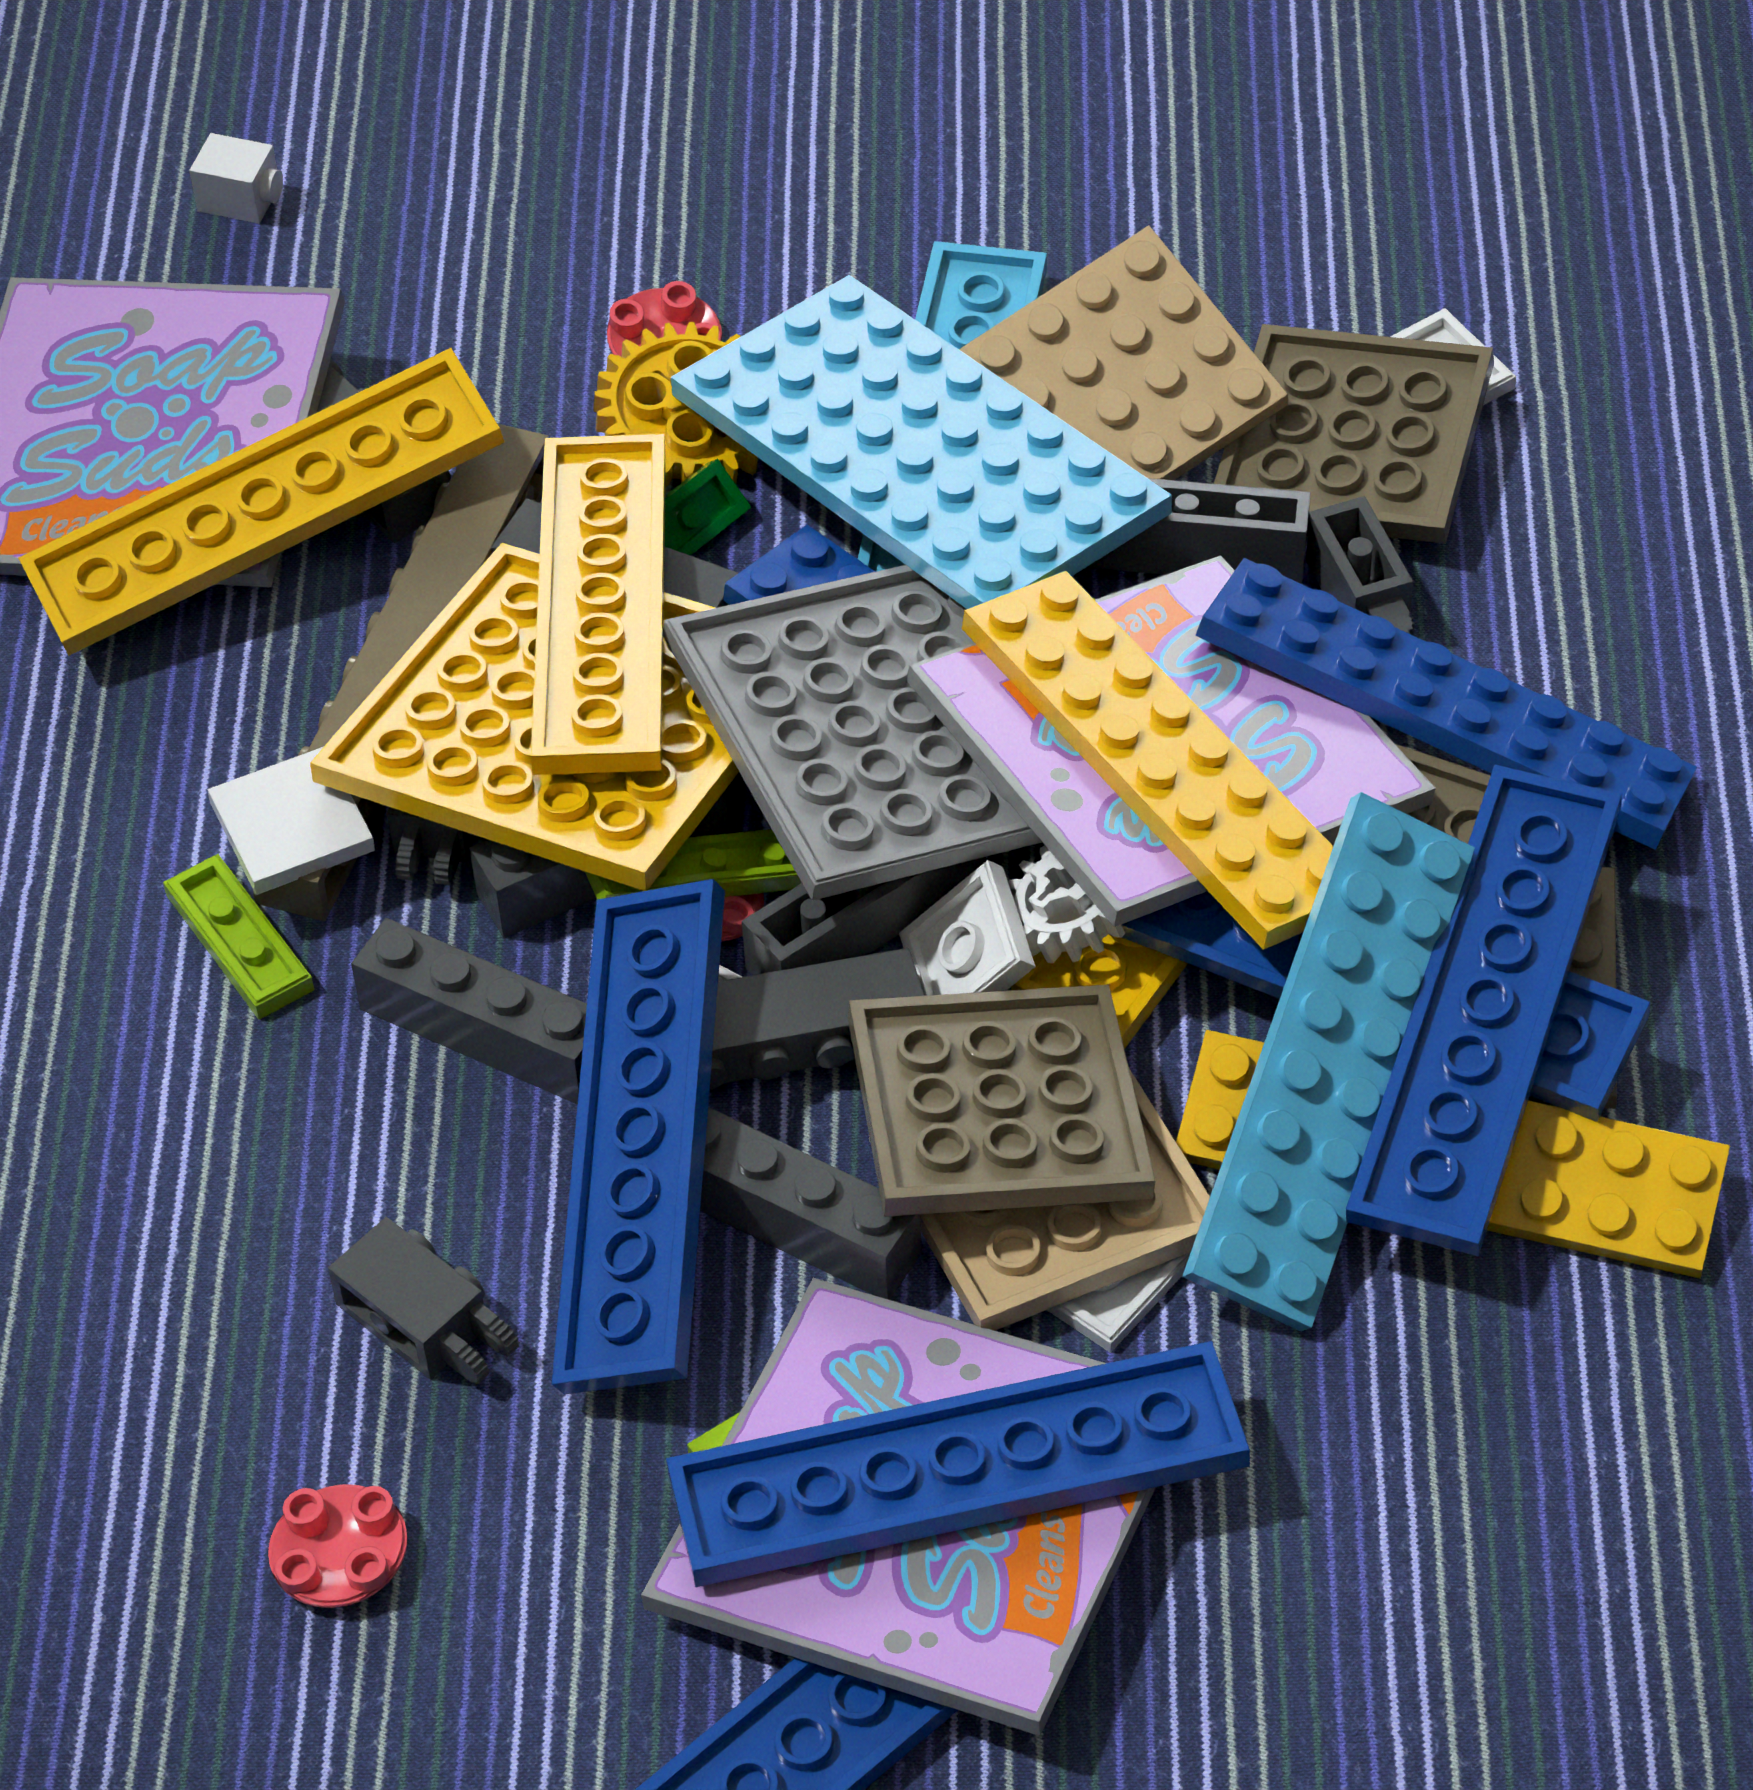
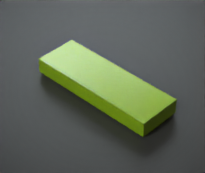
[163,854,314,1020]

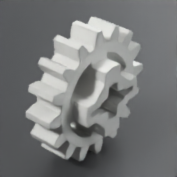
[1008,846,1125,963]

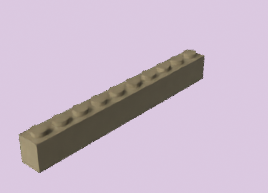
[252,423,549,921]

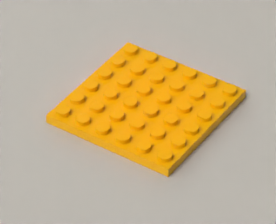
[310,543,739,891]

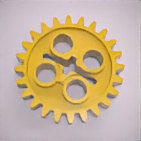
[593,322,758,488]

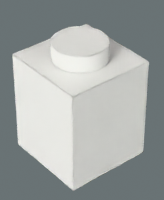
[189,133,283,224]

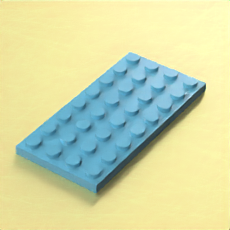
[671,275,1172,609]

